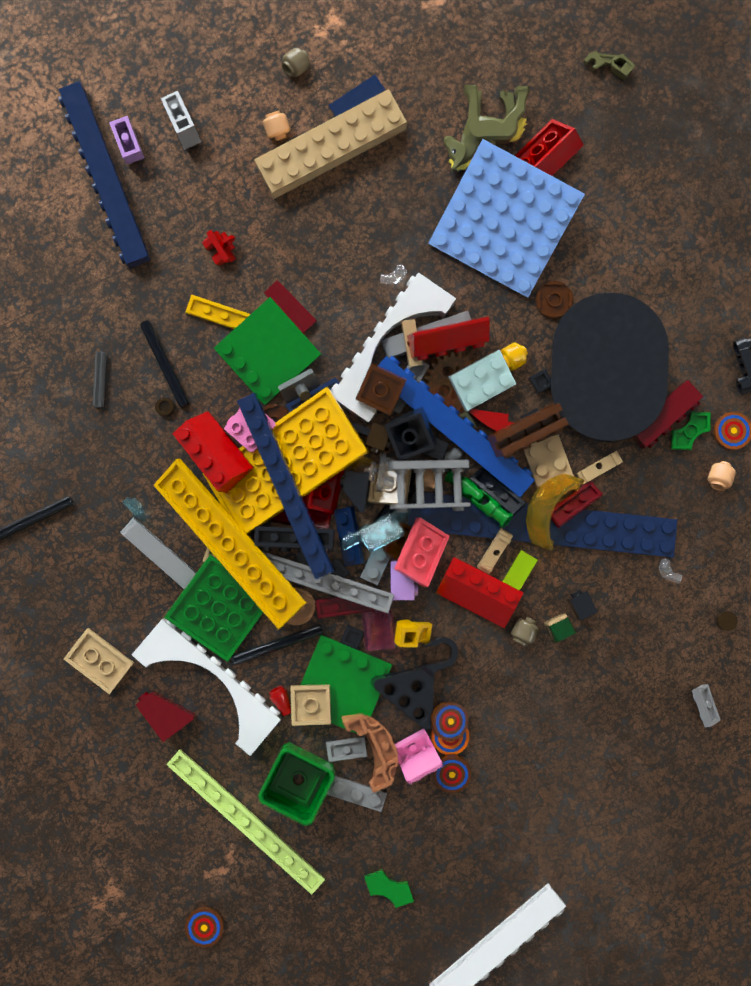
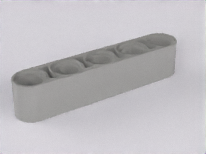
[381,311,472,358]
[120,517,196,589]

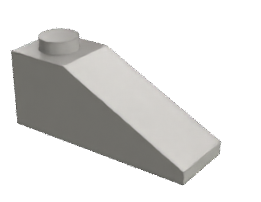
[161,91,201,150]

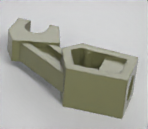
[583,51,636,81]

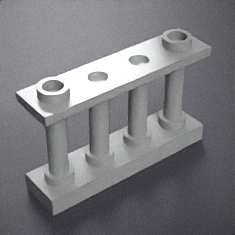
[389,460,470,513]

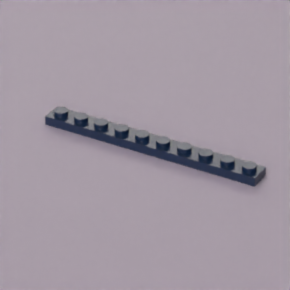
[237,393,334,580]

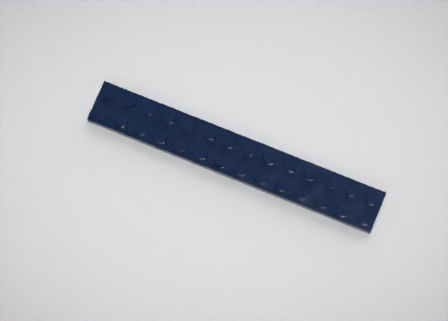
[408,493,678,558]

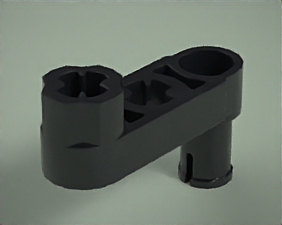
[733,337,751,395]

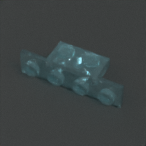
[342,508,411,553]

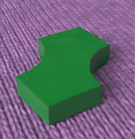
[671,412,711,450]
[364,869,414,908]

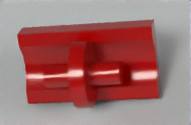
[202,230,236,266]

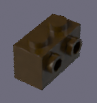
[365,422,391,456]

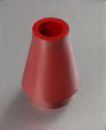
[269,686,291,716]

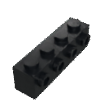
[254,526,335,553]

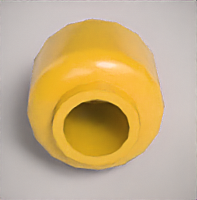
[501,343,528,371]

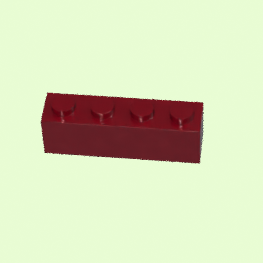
[632,380,703,449]

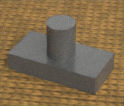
[278,368,320,404]

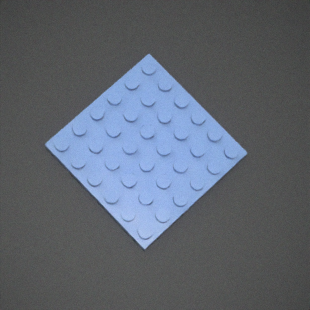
[428,139,585,297]

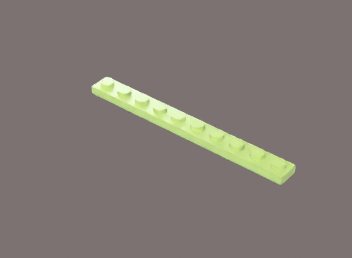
[166,749,325,894]

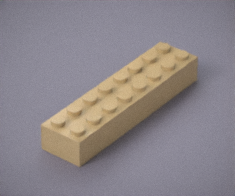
[254,89,407,199]

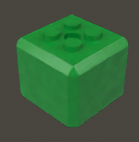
[258,742,335,825]

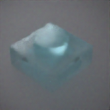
[122,497,144,517]

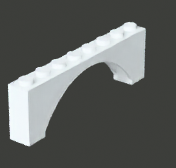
[330,272,456,425]
[132,618,282,756]

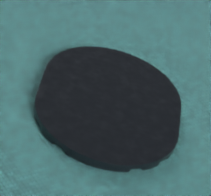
[551,293,669,442]

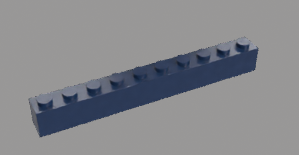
[58,81,151,268]

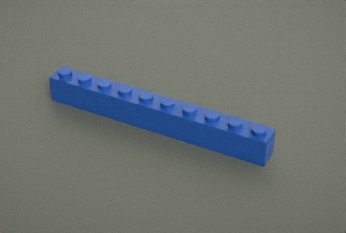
[378,356,535,497]

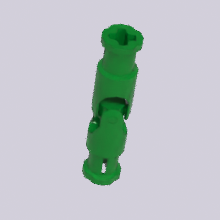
[444,470,513,528]

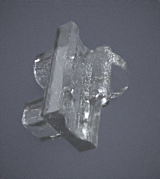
[364,453,396,492]

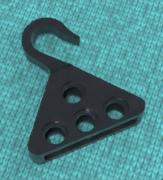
[371,636,458,730]

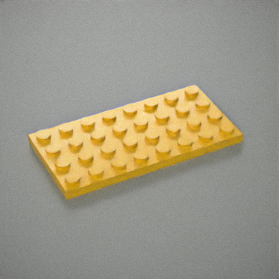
[203,387,368,535]

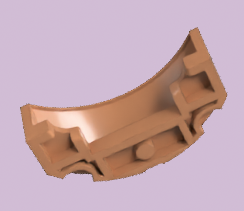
[341,714,398,793]

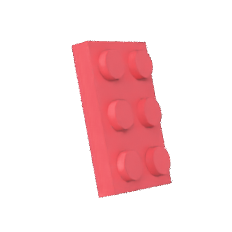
[394,517,450,587]

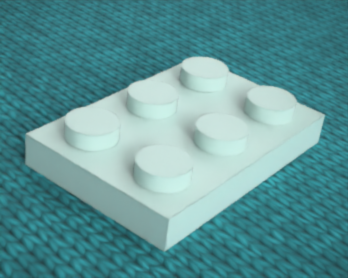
[449,350,516,411]

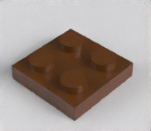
[355,363,407,416]

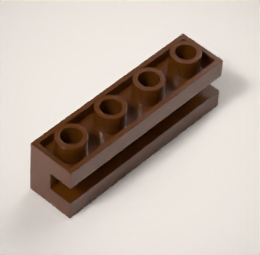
[487,403,568,459]

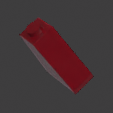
[135,691,197,742]

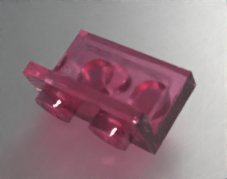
[362,610,395,651]

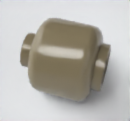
[281,48,309,77]
[511,616,540,647]

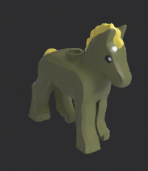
[443,85,530,172]

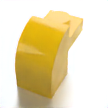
[394,619,432,647]

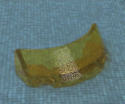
[526,473,584,551]

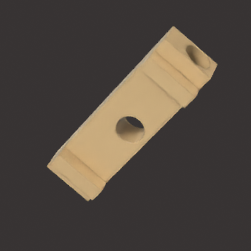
[401,319,423,367]
[576,451,623,485]
[477,528,513,574]

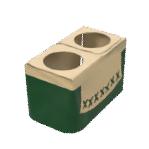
[544,614,576,643]

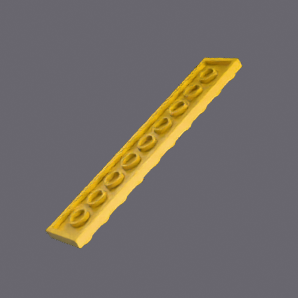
[154,459,306,629]

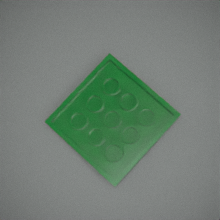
[214,297,322,405]
[164,554,264,662]
[301,635,392,736]

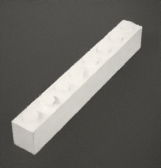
[430,883,566,986]

